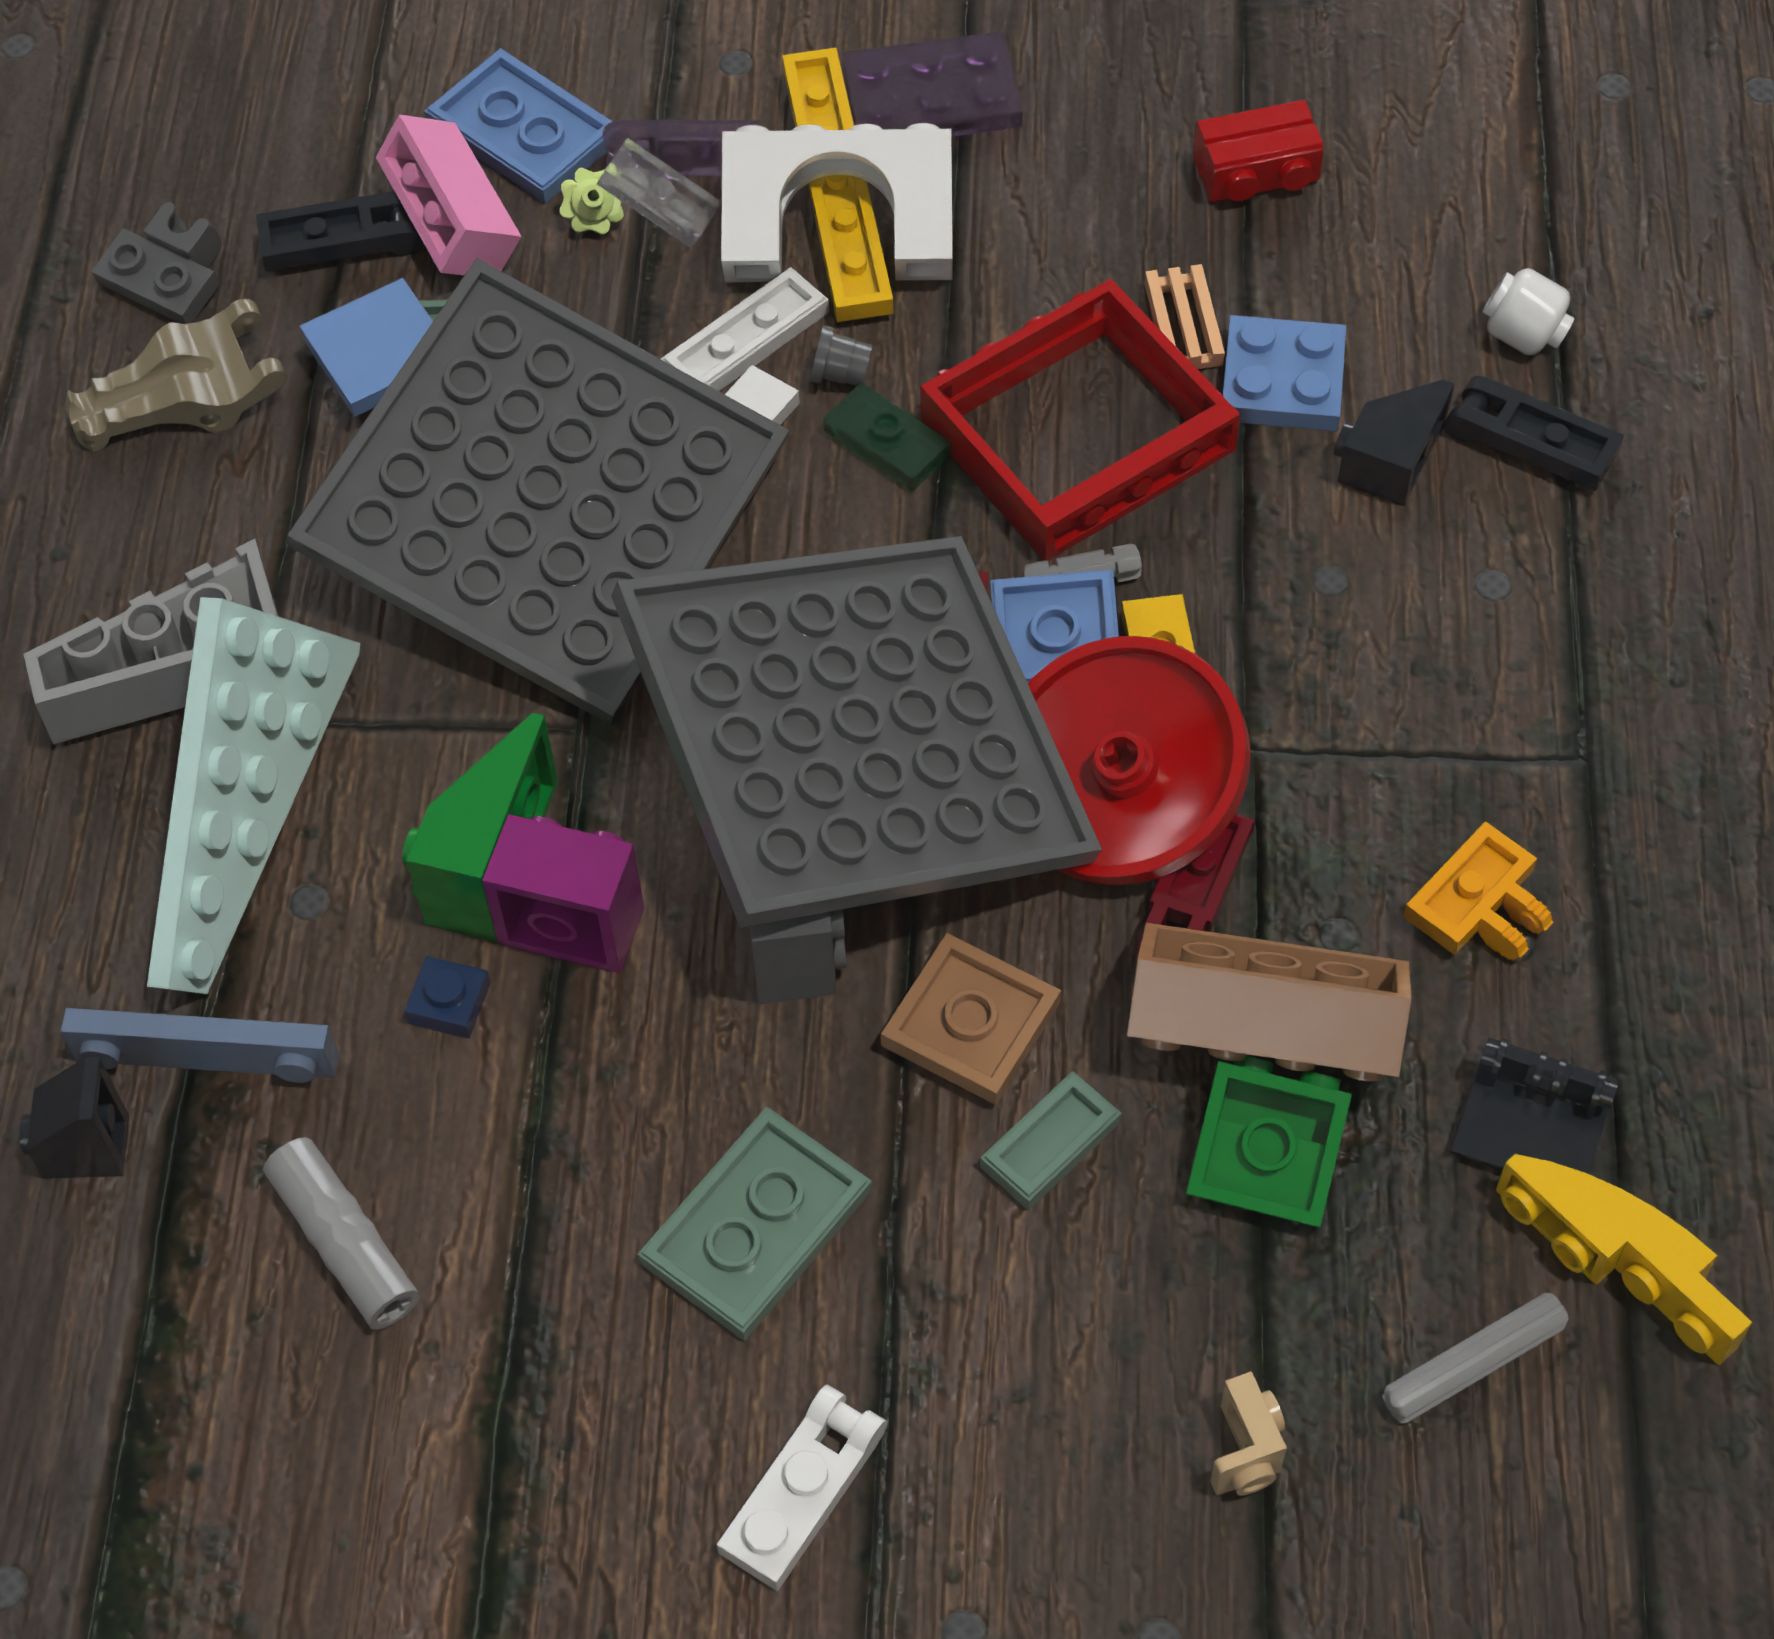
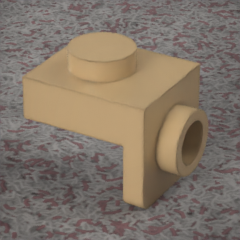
[1210,1371,1287,1496]

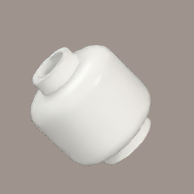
[1482,268,1574,355]

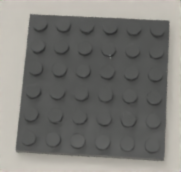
[287,258,789,725]
[611,536,1102,928]

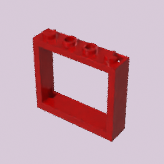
[920,279,1240,561]

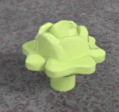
[559,168,625,235]

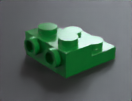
[1186,1055,1352,1228]

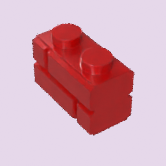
[1193,100,1324,203]

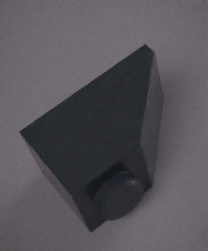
[1334,379,1455,506]
[20,1056,130,1179]

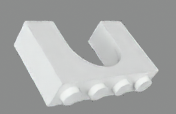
[721,123,953,282]

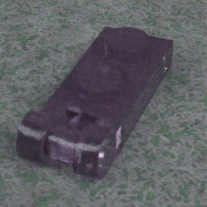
[602,120,761,184]

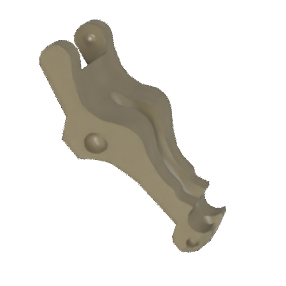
[66,299,287,452]

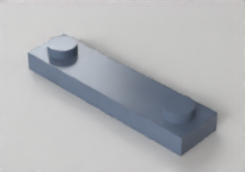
[60,1008,339,1083]

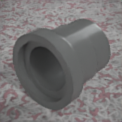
[810,325,873,387]

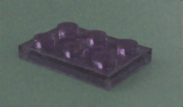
[842,31,1023,136]

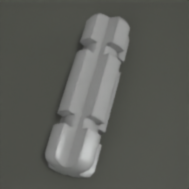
[1022,543,1142,583]

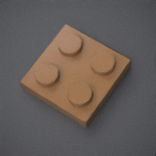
[881,933,1061,1105]

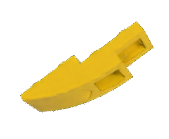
[1496,1154,1752,1365]

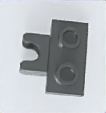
[91,202,222,324]

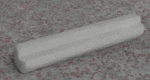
[1382,1293,1569,1423]

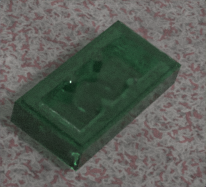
[823,382,951,491]

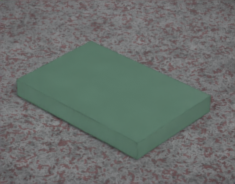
[637,1106,872,1342]

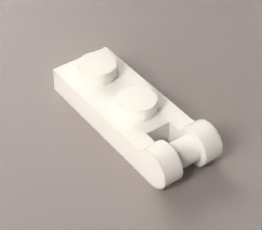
[717,1384,887,1592]

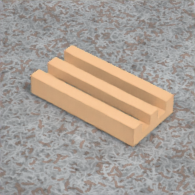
[1145,264,1225,369]

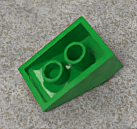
[402,713,558,942]

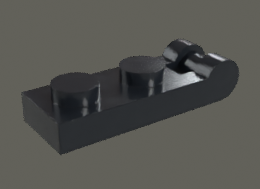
[256,191,422,272]
[1444,376,1624,491]

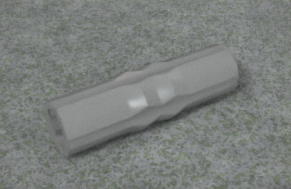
[263,1137,420,1330]

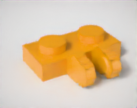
[1403,821,1554,962]

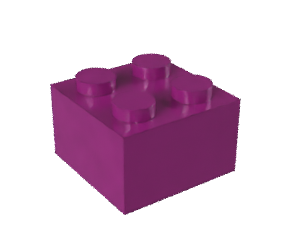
[482,814,644,974]

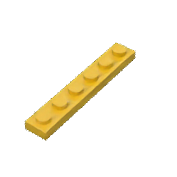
[782,48,894,322]

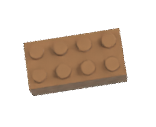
[1127,923,1411,1081]

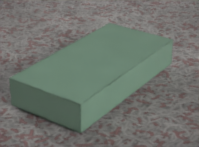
[980,1071,1122,1211]

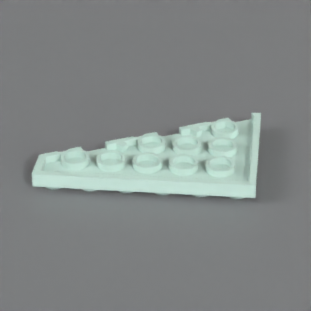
[147,597,361,994]

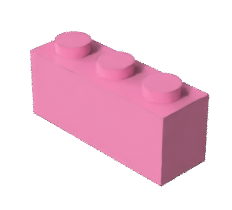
[376,114,522,275]

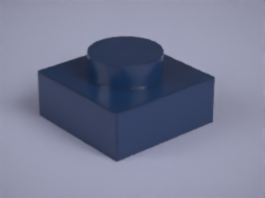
[404,956,491,1039]

